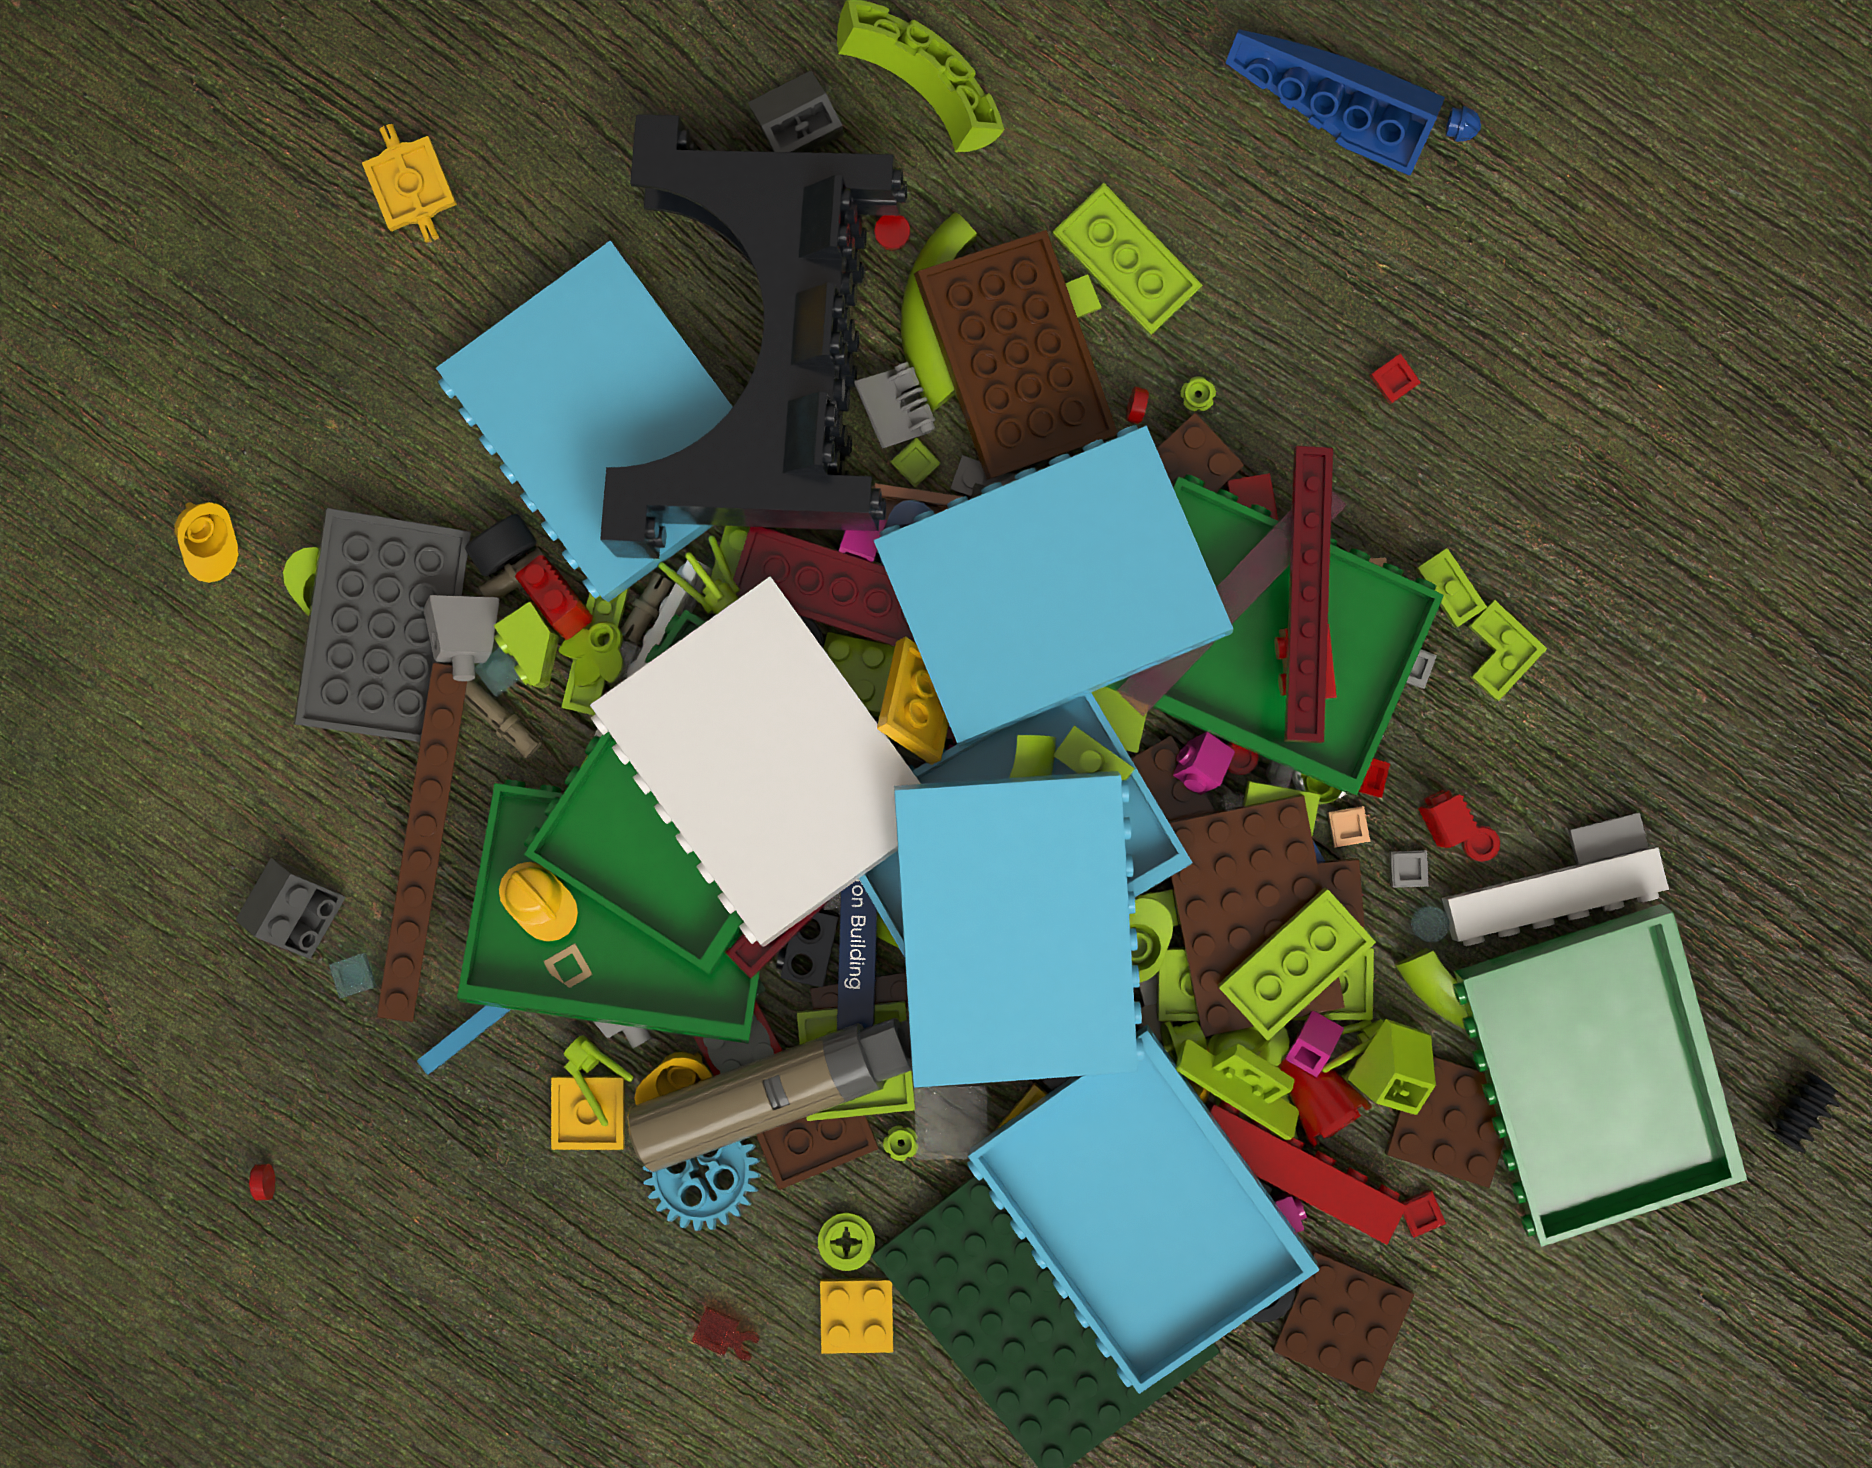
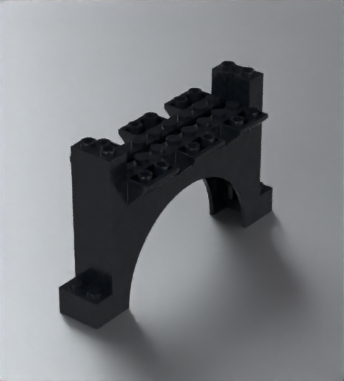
[600,115,908,559]

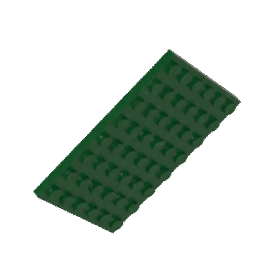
[871,1175,1220,1468]

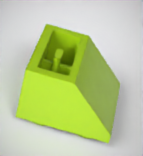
[493,601,560,689]
[1348,1019,1436,1115]

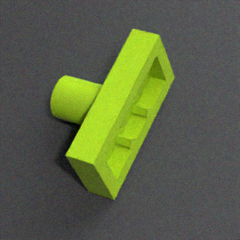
[1053,725,1135,780]

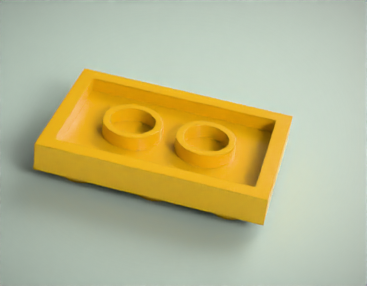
[877,636,949,765]

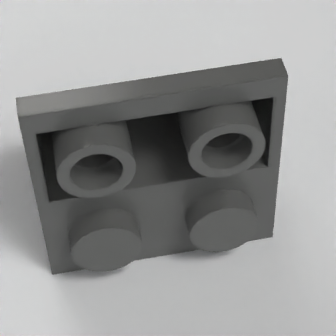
[748,71,844,153]
[235,858,346,959]

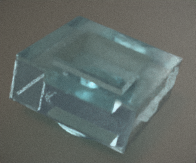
[475,647,520,697]
[329,953,377,999]

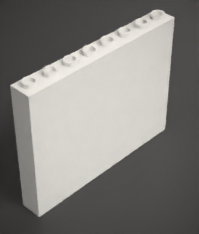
[590,577,921,947]

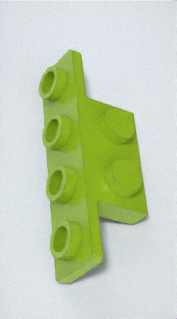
[1176,1039,1299,1140]

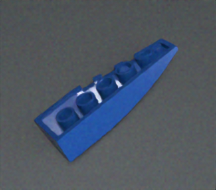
[1225,29,1445,176]

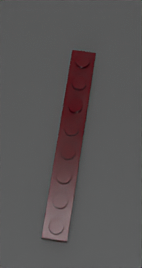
[1284,446,1333,743]

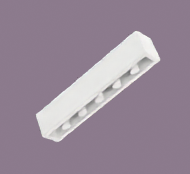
[1442,847,1669,946]

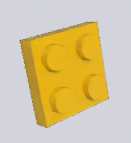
[551,1076,625,1150]
[820,1278,893,1354]

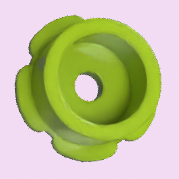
[1180,376,1216,411]
[883,1125,919,1161]

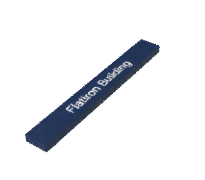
[837,879,878,1031]

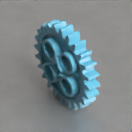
[643,1139,761,1231]

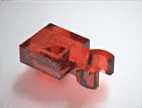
[691,1306,760,1361]

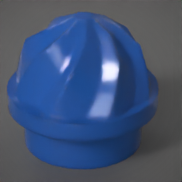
[1445,106,1481,142]

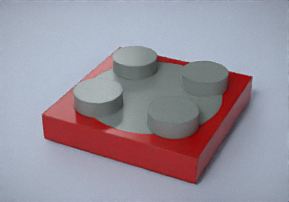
[693,1000,783,1076]

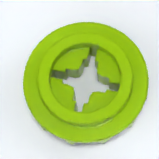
[818,1212,875,1271]

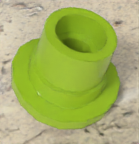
[1160,1021,1207,1064]

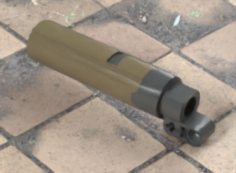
[627,1018,912,1172]

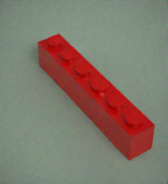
[1207,1100,1407,1245]

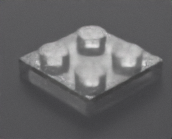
[914,1084,988,1160]

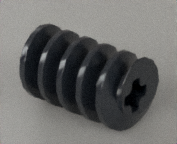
[1764,1071,1841,1154]

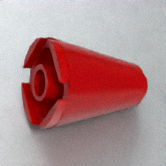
[1278,1047,1373,1147]

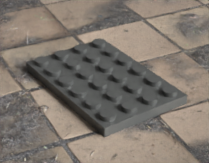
[293,508,471,742]

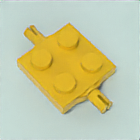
[362,124,457,243]

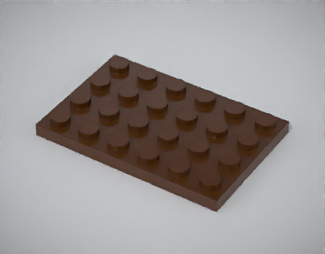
[914,230,1118,480]
[1168,794,1345,1037]

